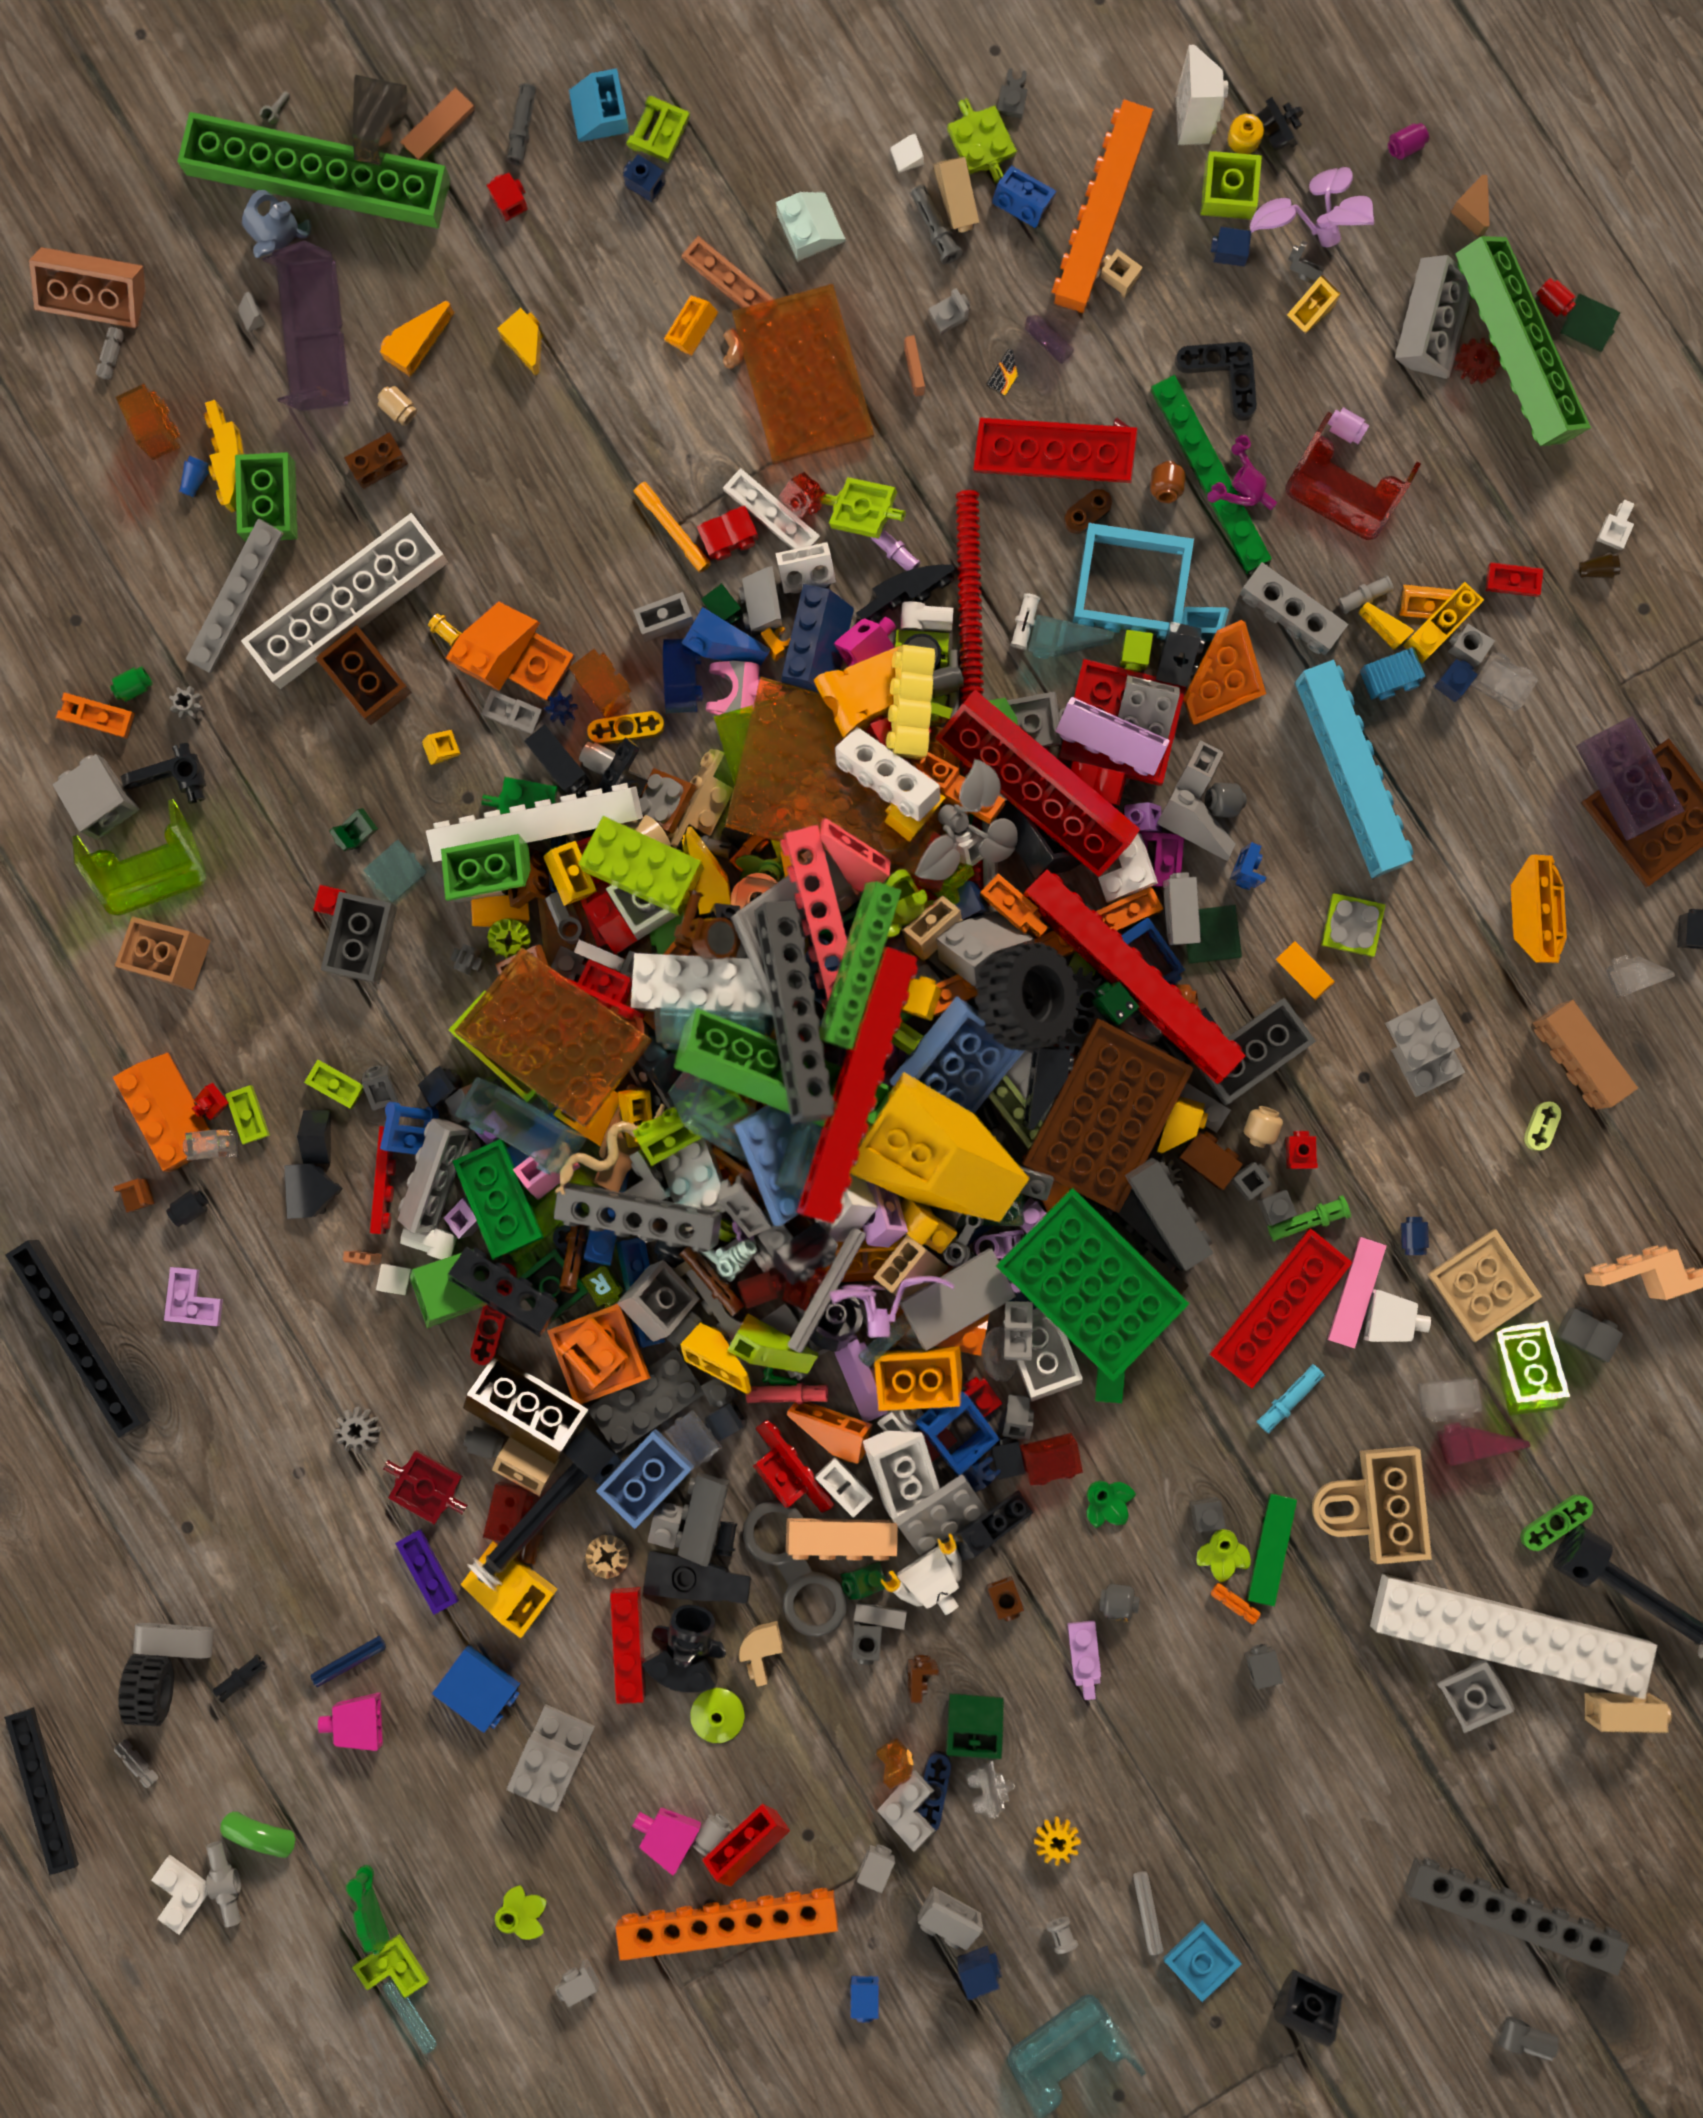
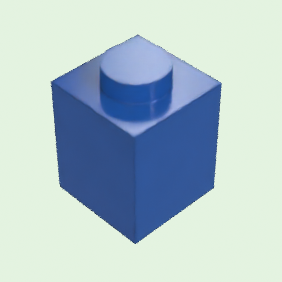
[851,1976,879,2022]

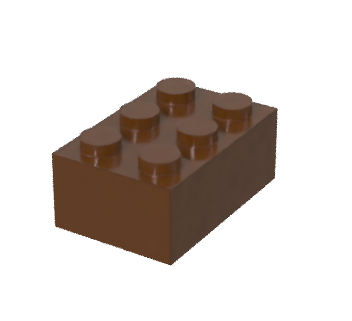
[315,625,412,725]

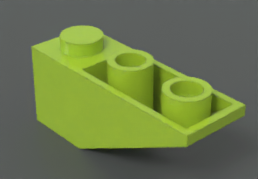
[727,1314,819,1374]

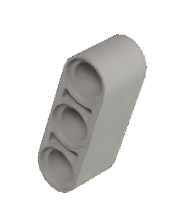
[133,1623,214,1658]

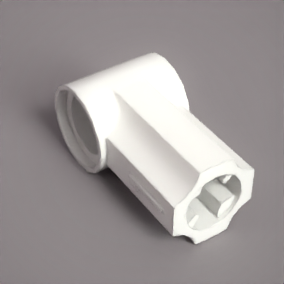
[900,601,953,632]
[400,1227,457,1260]

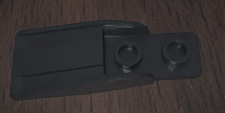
[644,1551,751,1604]

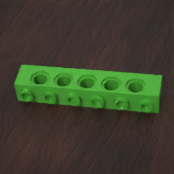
[819,881,901,1049]

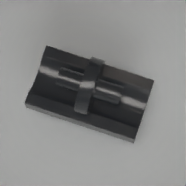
[1256,97,1304,151]

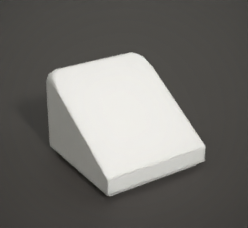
[890,134,924,173]
[376,1264,411,1295]

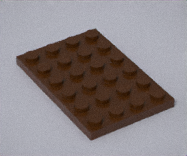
[1022,1018,1194,1213]

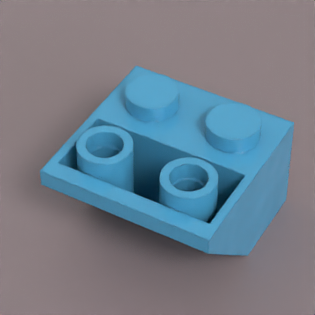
[569,68,630,142]

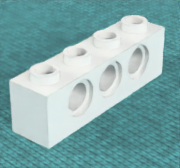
[835,727,940,822]

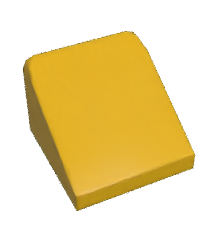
[422,730,461,765]

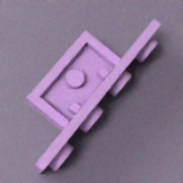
[831,1318,888,1422]

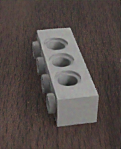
[1240,562,1348,656]

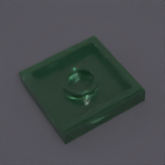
[1186,905,1242,964]

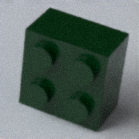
[518,1249,592,1324]

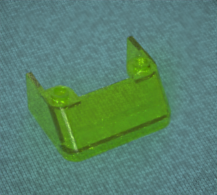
[72,799,206,916]

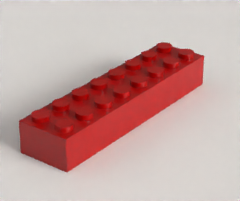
[934,690,1140,877]

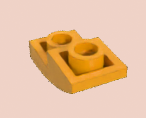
[471,895,529,927]
[1275,941,1335,1001]

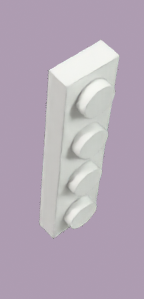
[723,468,820,550]

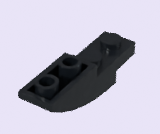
[856,564,955,623]

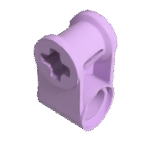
[973,1230,1023,1259]

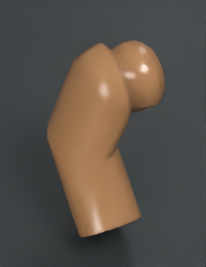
[723,329,745,369]

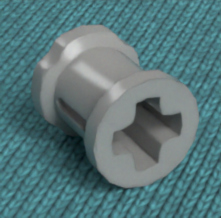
[1046,1917,1078,1954]

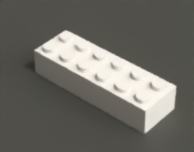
[631,953,798,1017]

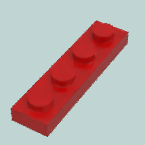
[370,1126,396,1234]

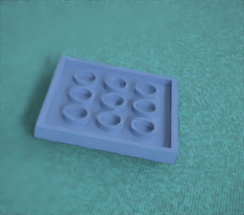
[734,1105,823,1226]

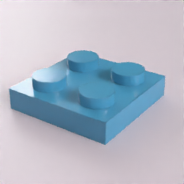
[1163,1920,1242,2002]

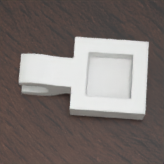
[1596,500,1634,551]

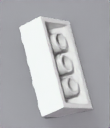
[1176,45,1228,145]

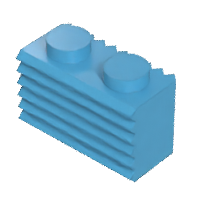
[1360,647,1425,701]

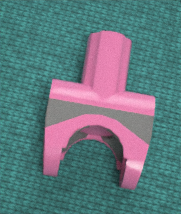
[706,661,786,719]

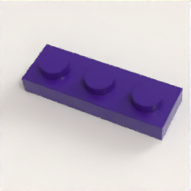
[395,1529,459,1615]

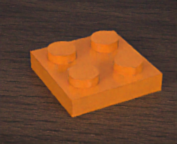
[508,632,575,702]

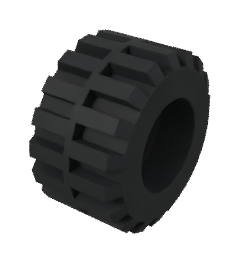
[118,1654,174,1726]

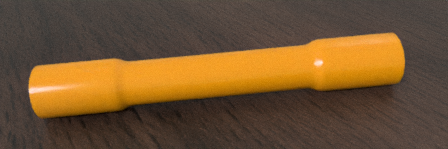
[634,482,711,573]

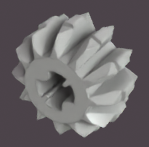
[334,1407,381,1454]

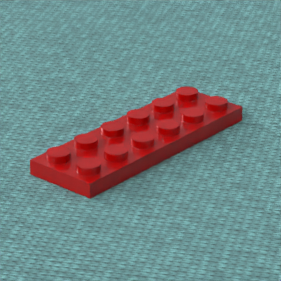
[973,418,1138,483]
[1208,1228,1353,1389]

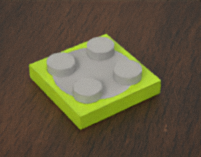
[1321,893,1386,957]

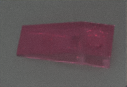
[1437,1422,1531,1466]

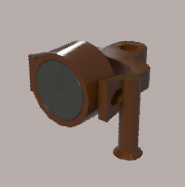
[674,890,741,960]

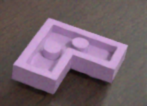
[164,1267,223,1326]

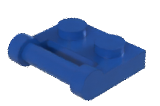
[380,1102,439,1154]

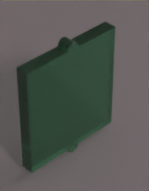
[1560,293,1621,352]

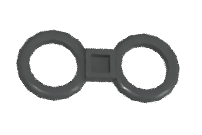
[743,1500,847,1637]

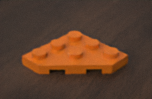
[1183,620,1266,725]

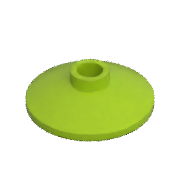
[690,1688,745,1743]

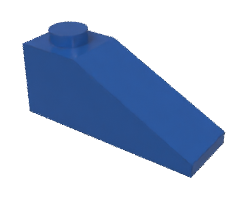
[682,607,771,666]

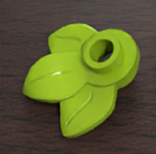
[1196,1529,1251,1582]
[495,1885,547,1940]

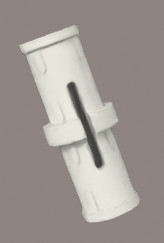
[1010,593,1040,650]

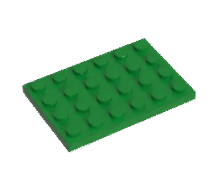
[995,1188,1190,1382]

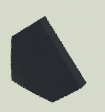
[284,1164,343,1219]

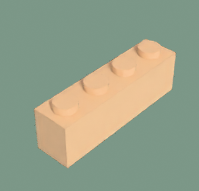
[786,1518,898,1561]

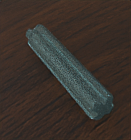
[382,1978,437,2054]

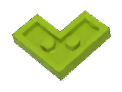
[352,1933,429,1998]

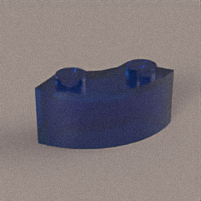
[663,638,703,713]

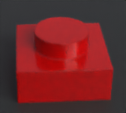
[313,885,347,916]

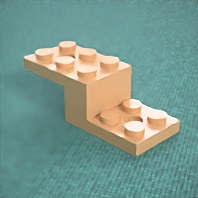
[1584,1245,1703,1300]

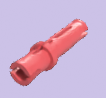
[746,1383,828,1404]

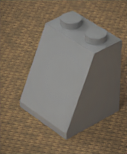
[53,754,140,840]

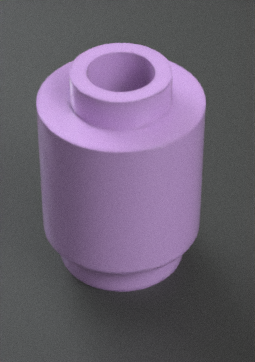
[1328,407,1369,444]

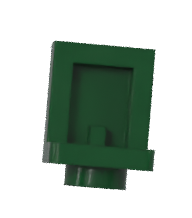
[329,808,378,851]
[841,1561,886,1600]

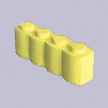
[886,645,935,760]

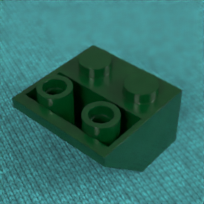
[946,1693,1004,1759]

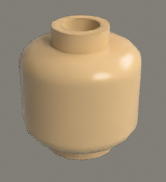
[1244,1106,1283,1148]

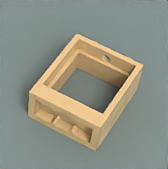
[1585,1692,1671,1732]

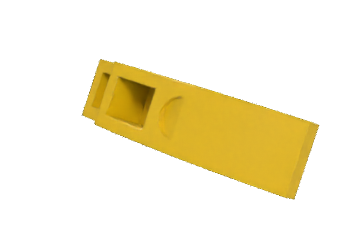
[204,400,244,512]

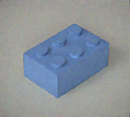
[596,1429,694,1529]

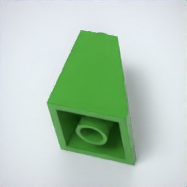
[410,1249,487,1328]

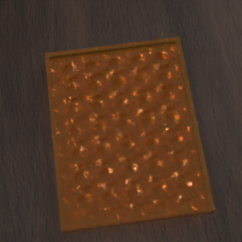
[725,677,960,883]

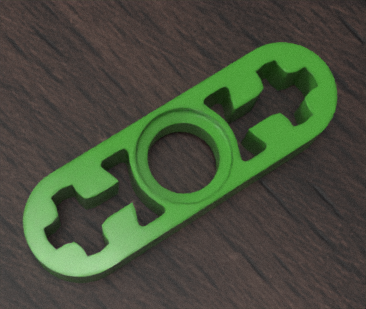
[1520,1494,1593,1551]

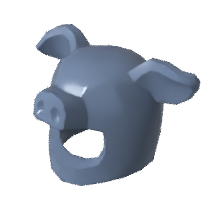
[242,190,311,258]

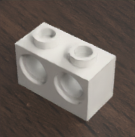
[775,542,836,594]
[815,1456,873,1518]

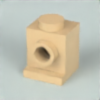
[1099,249,1143,298]

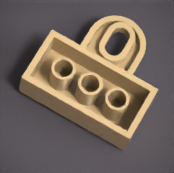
[1312,1446,1432,1564]

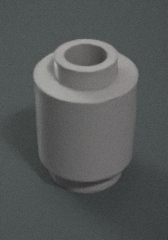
[579,742,615,776]
[693,1814,731,1856]

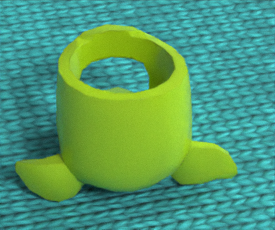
[883,869,935,938]

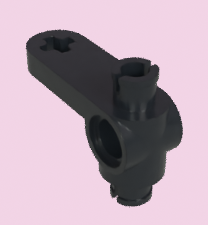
[120,743,206,804]

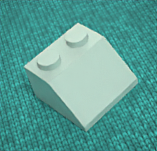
[776,192,845,262]

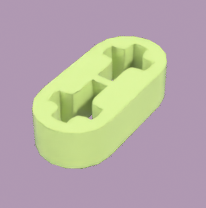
[1524,1101,1561,1151]

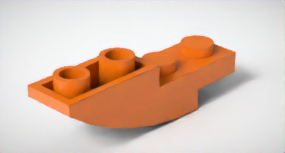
[903,752,1005,825]

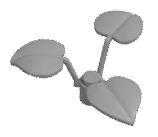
[915,760,1017,880]

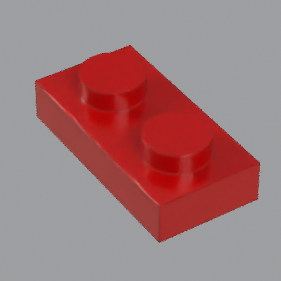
[1485,562,1543,597]

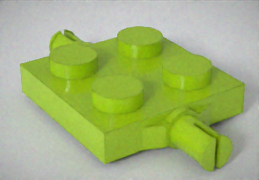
[947,98,1017,183]
[820,477,906,539]

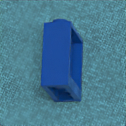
[1121,918,1185,985]
[915,1391,1000,1475]

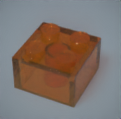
[115,384,181,460]
[569,649,632,718]

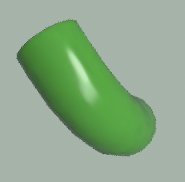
[220,1811,295,1858]

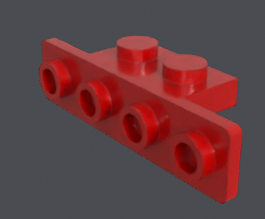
[548,959,645,1020]
[752,1420,834,1513]

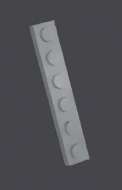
[186,519,284,673]

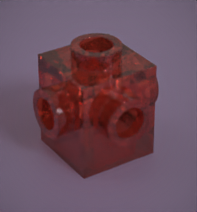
[778,472,827,519]

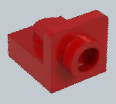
[962,1376,1003,1417]

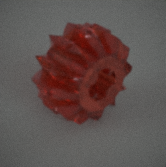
[1455,337,1501,384]

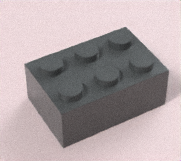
[321,892,397,984]

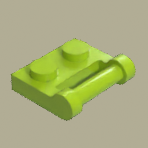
[626,96,690,163]

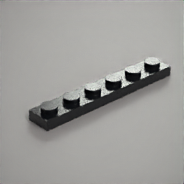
[4,1707,79,1876]

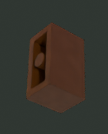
[1177,1131,1243,1190]

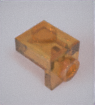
[876,1738,913,1789]

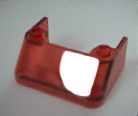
[1286,411,1421,540]

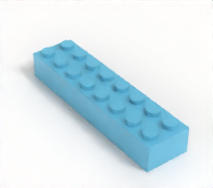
[1295,660,1414,879]

